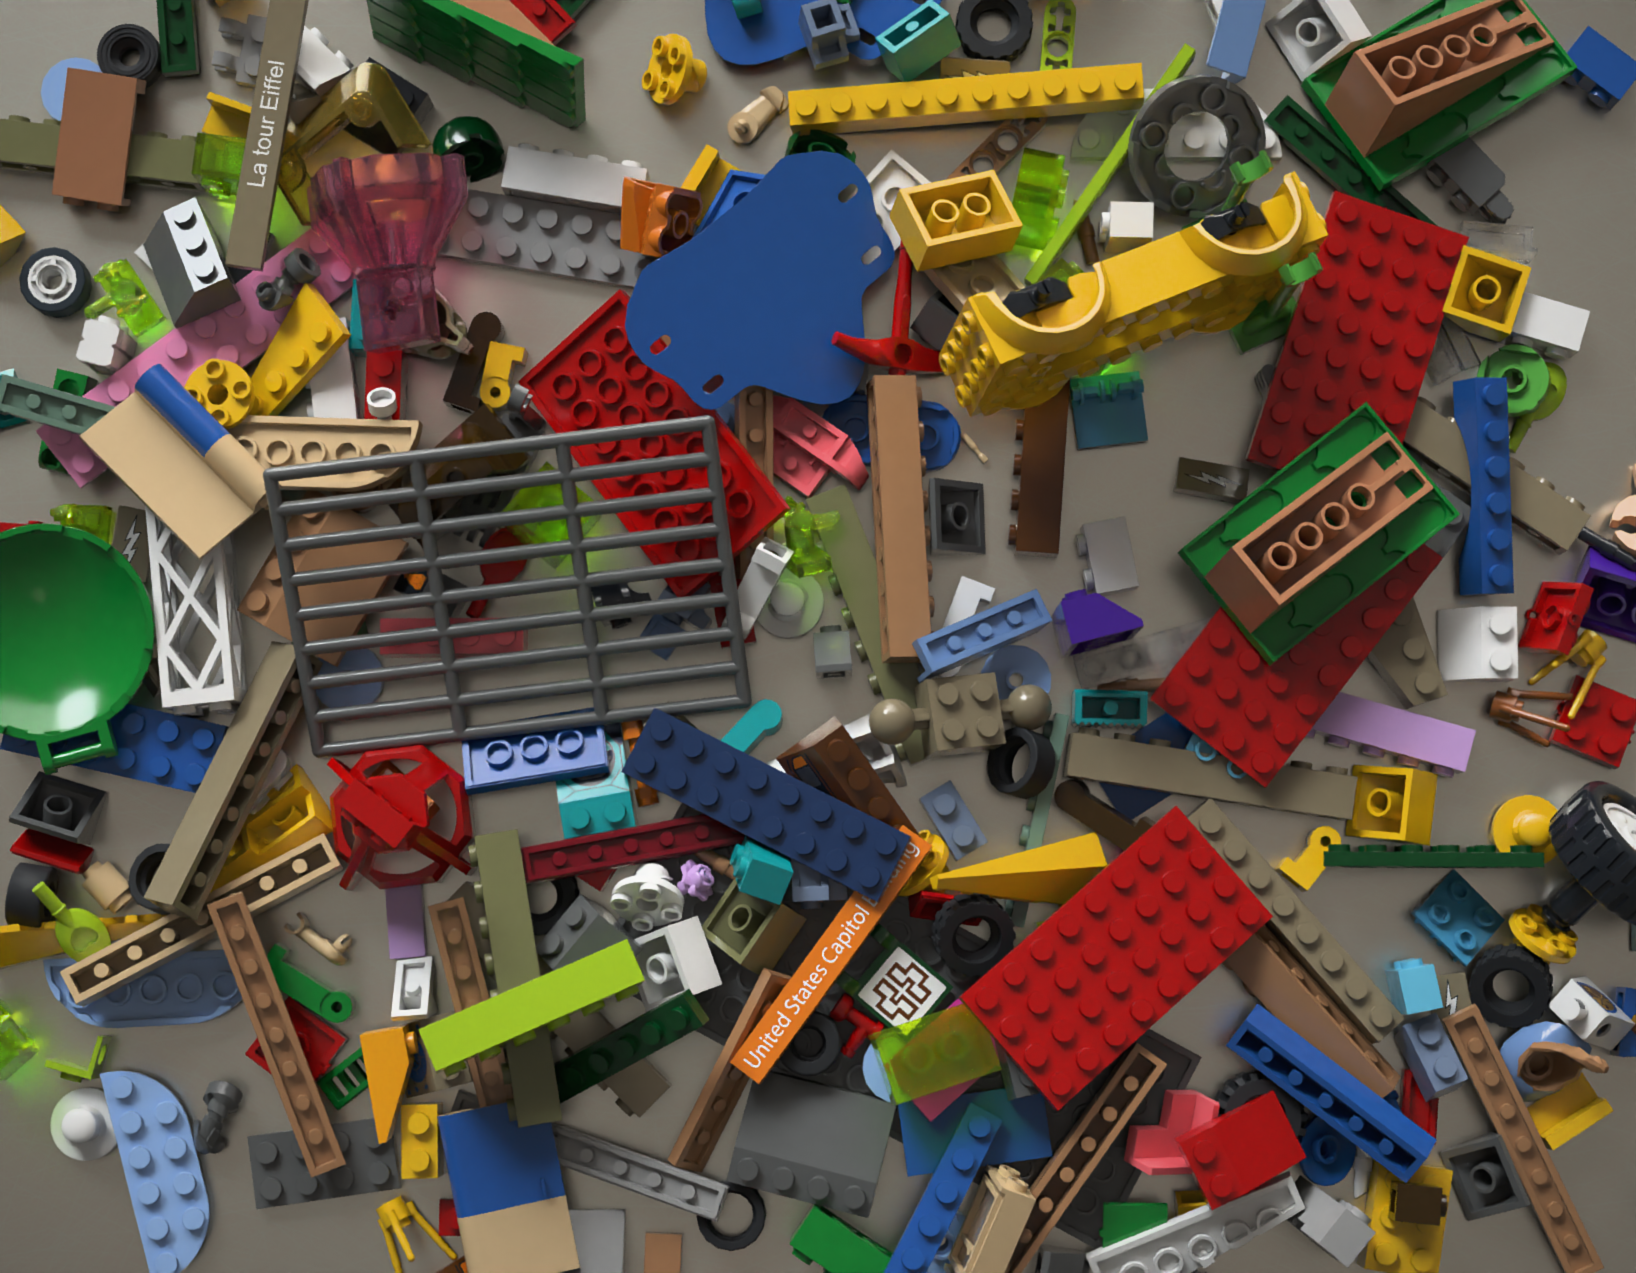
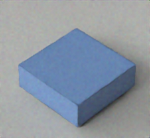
[640,614,685,661]

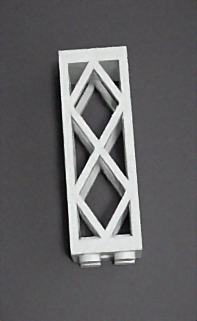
[145,505,248,718]

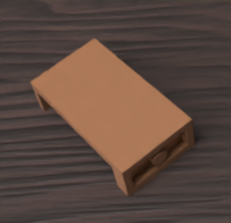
[52,67,146,212]

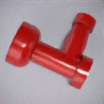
[828,992,885,1059]

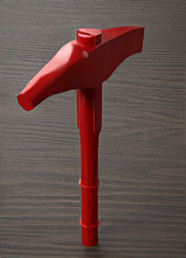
[831,240,944,375]

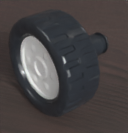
[1541,781,1636,933]

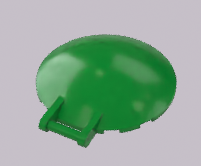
[0,523,155,775]

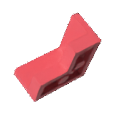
[1124,1090,1220,1175]

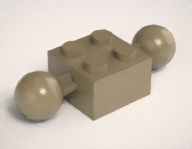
[869,672,1052,758]

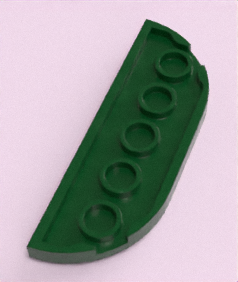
[1323,844,1544,869]

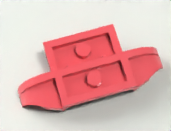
[773,395,869,498]

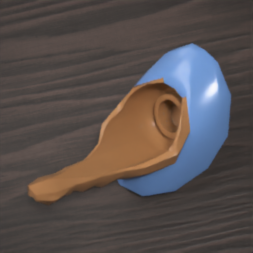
[1500,1021,1609,1102]

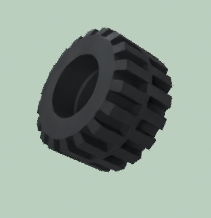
[1215,1070,1308,1145]

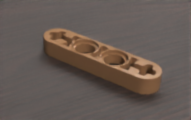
[946,117,1048,180]

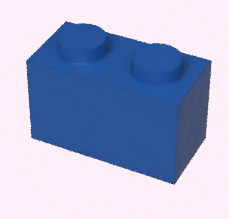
[1564,25,1636,110]

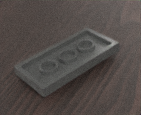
[247,1118,402,1209]

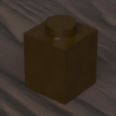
[1388,1181,1447,1226]

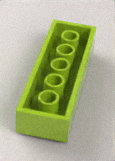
[418,939,645,1077]

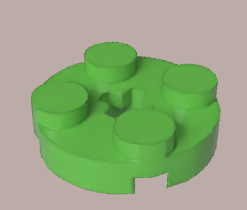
[1477,344,1551,417]

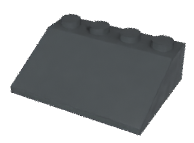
[726,1070,897,1218]

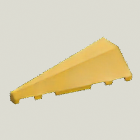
[210,764,333,892]
[929,832,1107,907]
[0,913,167,969]

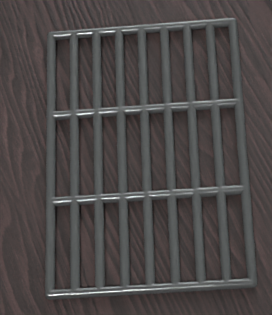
[263,415,752,758]

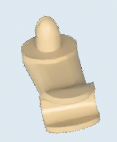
[727,86,789,144]
[284,912,352,966]

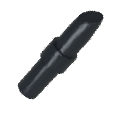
[1577,526,1636,571]

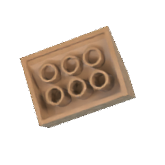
[237,490,409,667]

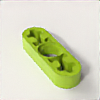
[1039,0,1076,71]

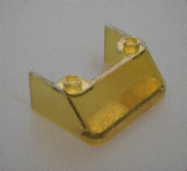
[278,63,432,226]

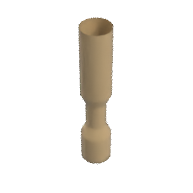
[961,433,989,464]

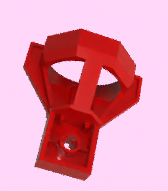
[327,745,476,891]

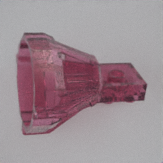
[307,153,468,354]

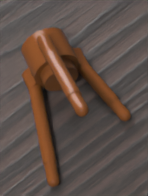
[1489,687,1574,747]

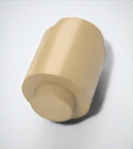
[82,861,133,914]

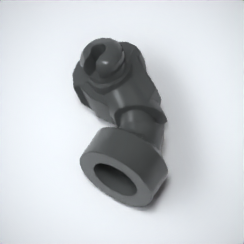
[256,248,321,311]
[193,1081,243,1155]

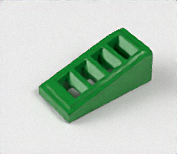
[316,1047,369,1111]

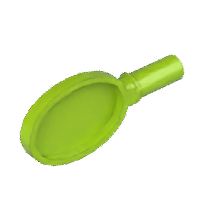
[1509,362,1567,453]
[32,881,111,962]

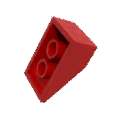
[1174,1090,1307,1210]

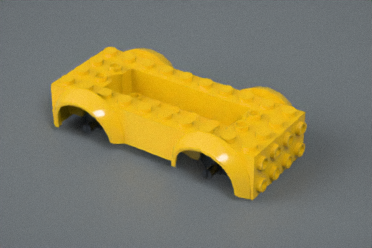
[939,171,1328,417]

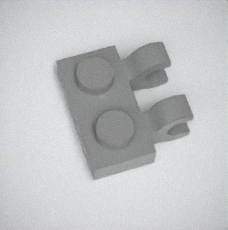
[212,14,267,88]

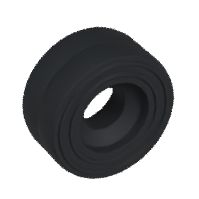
[97,24,162,89]

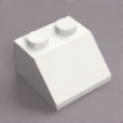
[1265,0,1372,82]
[296,26,355,109]
[1436,606,1518,682]
[635,916,722,1012]

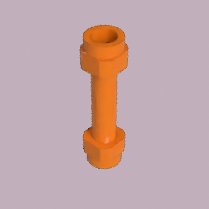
[621,720,659,807]

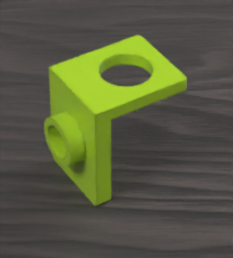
[44,1035,112,1083]

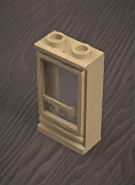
[944,1164,1036,1273]

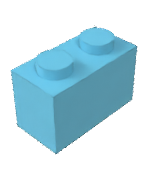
[1385,958,1443,1015]

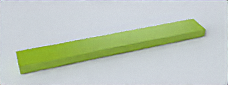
[1024,43,1196,286]

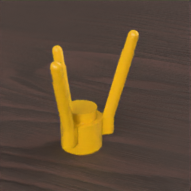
[1528,629,1607,719]
[376,1196,457,1273]

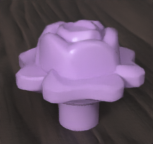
[677,859,714,902]

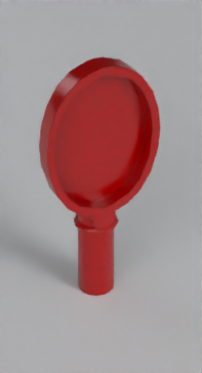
[466,527,529,618]

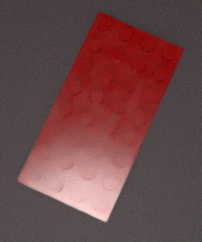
[1245,191,1469,472]
[518,289,791,597]
[1149,544,1443,788]
[958,806,1273,1111]

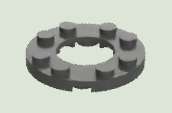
[1128,74,1266,218]

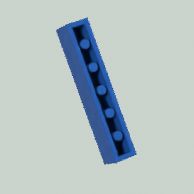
[1226,1004,1437,1183]

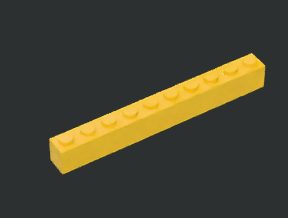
[788,63,1144,136]

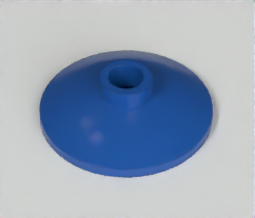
[1299,1115,1356,1186]

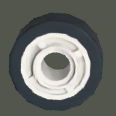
[19,247,92,318]

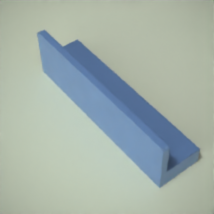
[1206,0,1266,84]
[912,589,1053,683]

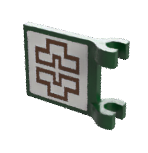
[836,923,953,1043]

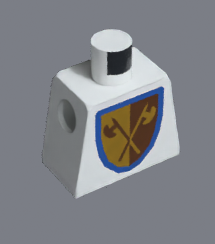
[1548,976,1635,1050]

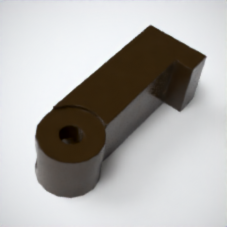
[443,312,505,414]
[1054,779,1156,850]

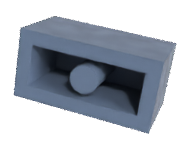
[919,780,988,861]
[1394,1013,1469,1102]

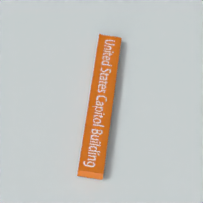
[730,825,933,1085]

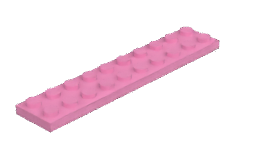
[36,220,366,489]

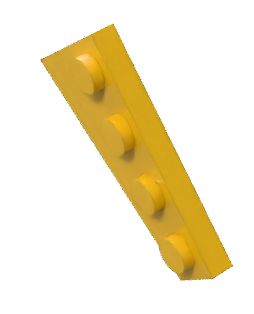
[248,282,351,416]

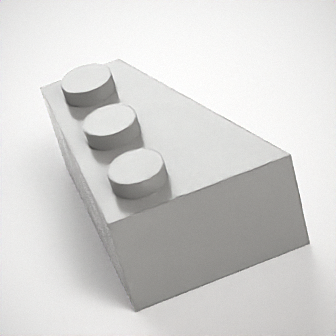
[1287,1175,1376,1268]

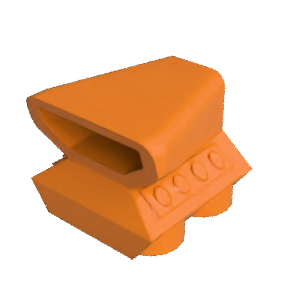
[620,176,703,258]

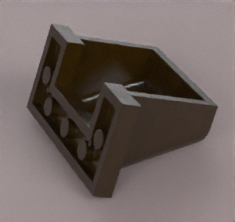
[386,404,532,548]

